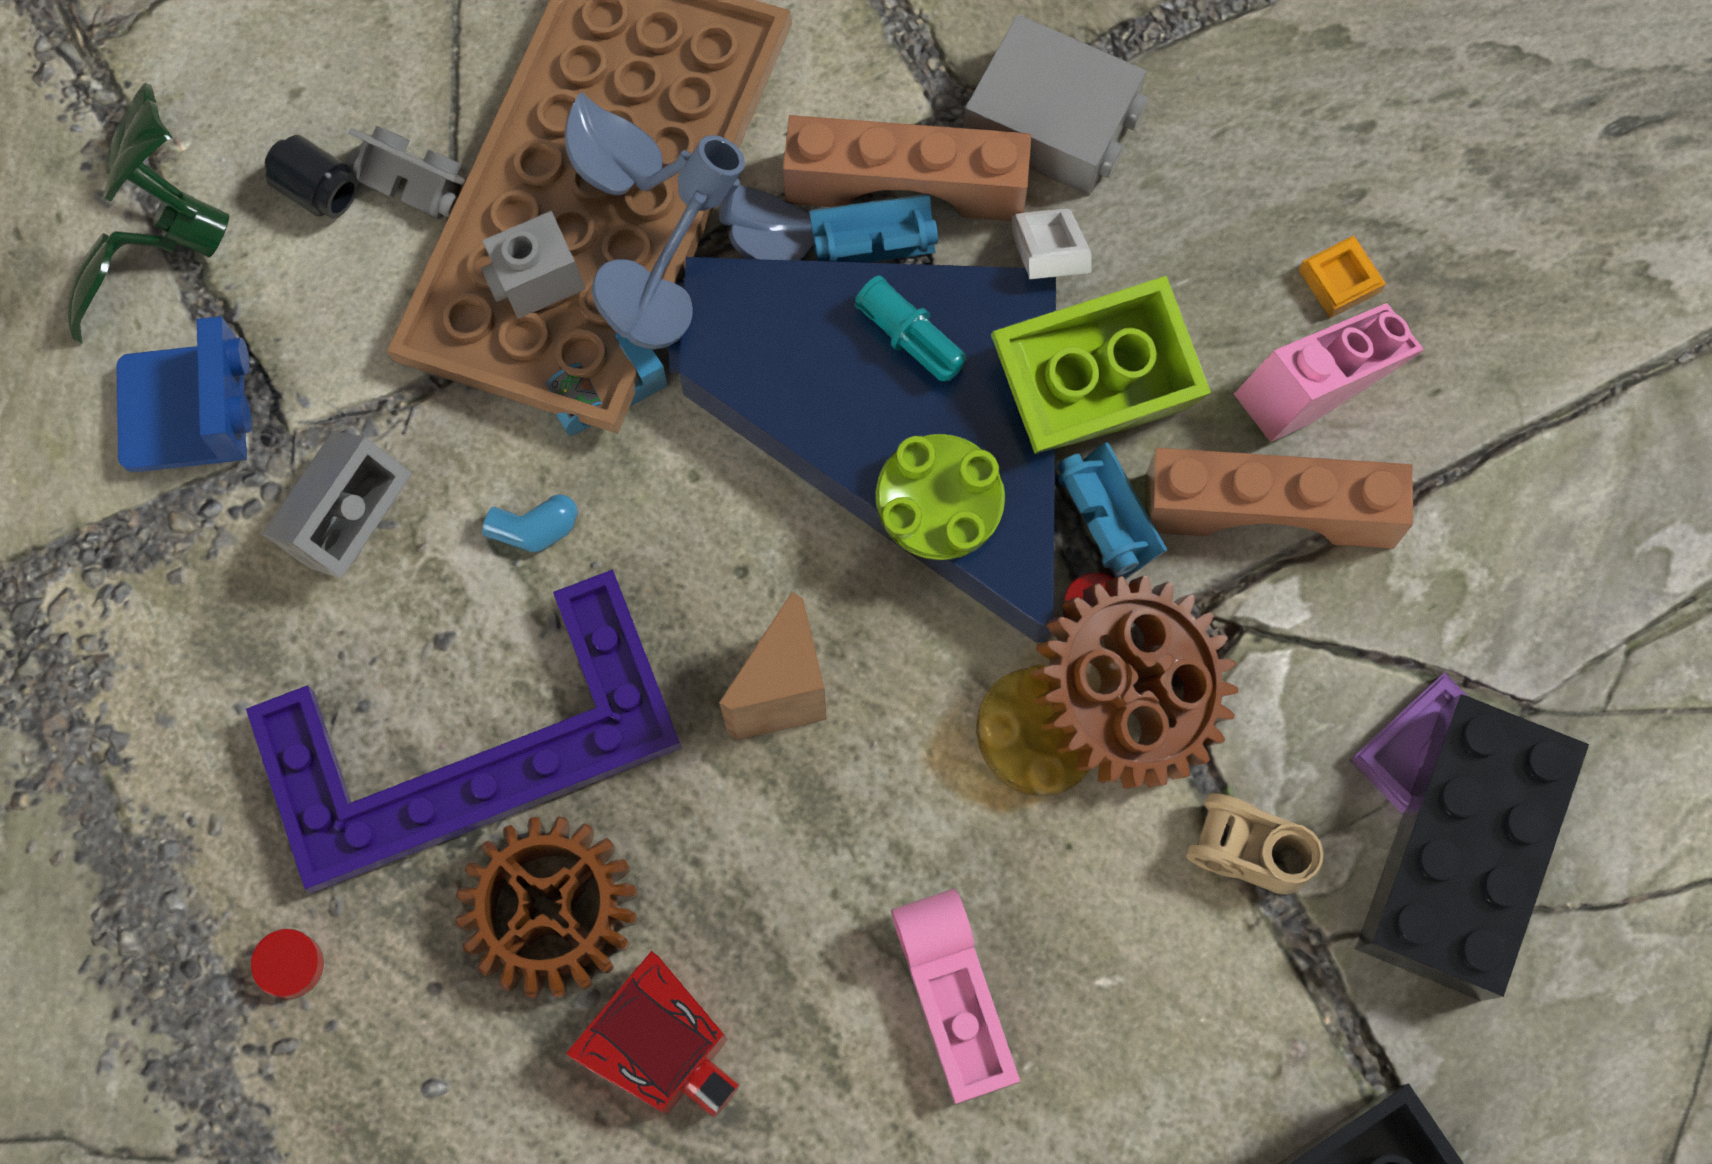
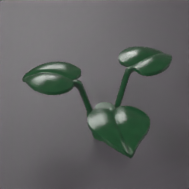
[68,82,229,344]

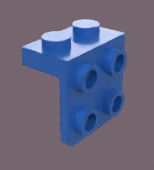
[116,316,252,473]

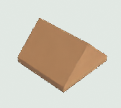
[719,592,827,740]

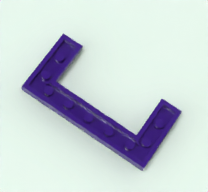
[246,569,682,894]

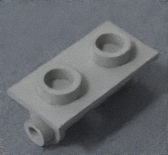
[345,125,467,219]

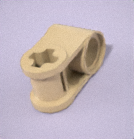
[1186,793,1324,895]

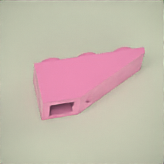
[1234,303,1424,443]

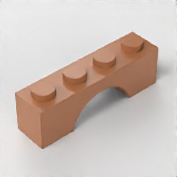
[783,115,1031,221]
[1145,448,1413,549]

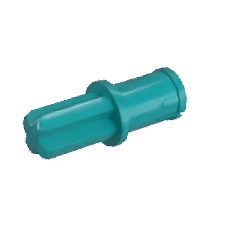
[854,275,967,381]

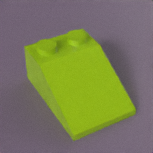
[991,275,1211,454]

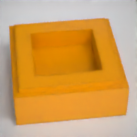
[1298,235,1386,318]

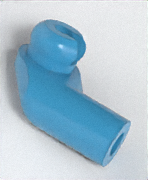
[482,494,578,552]

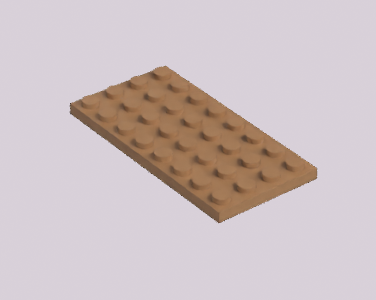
[387,0,792,434]

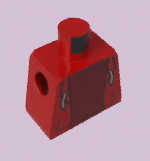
[566,950,740,1118]

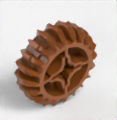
[456,816,638,999]

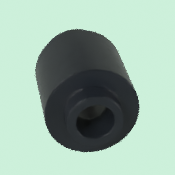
[265,135,358,219]

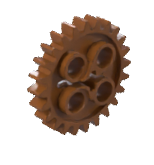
[1032,576,1238,789]

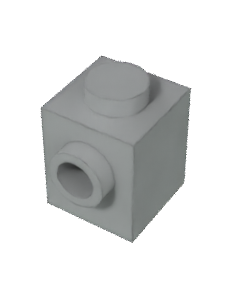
[481,211,586,319]

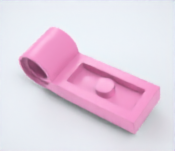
[891,888,1020,1105]

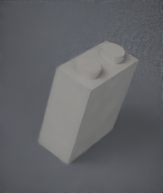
[963,14,1149,195]

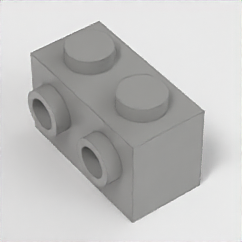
[261,431,412,579]

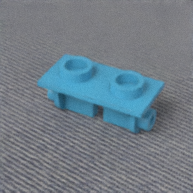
[809,194,938,263]
[1057,443,1167,580]

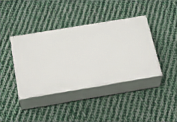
[1011,208,1092,279]

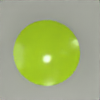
[876,434,1005,560]

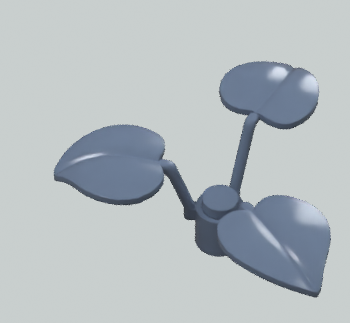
[565,92,814,349]

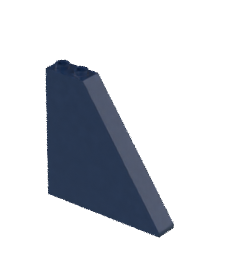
[669,257,1056,643]

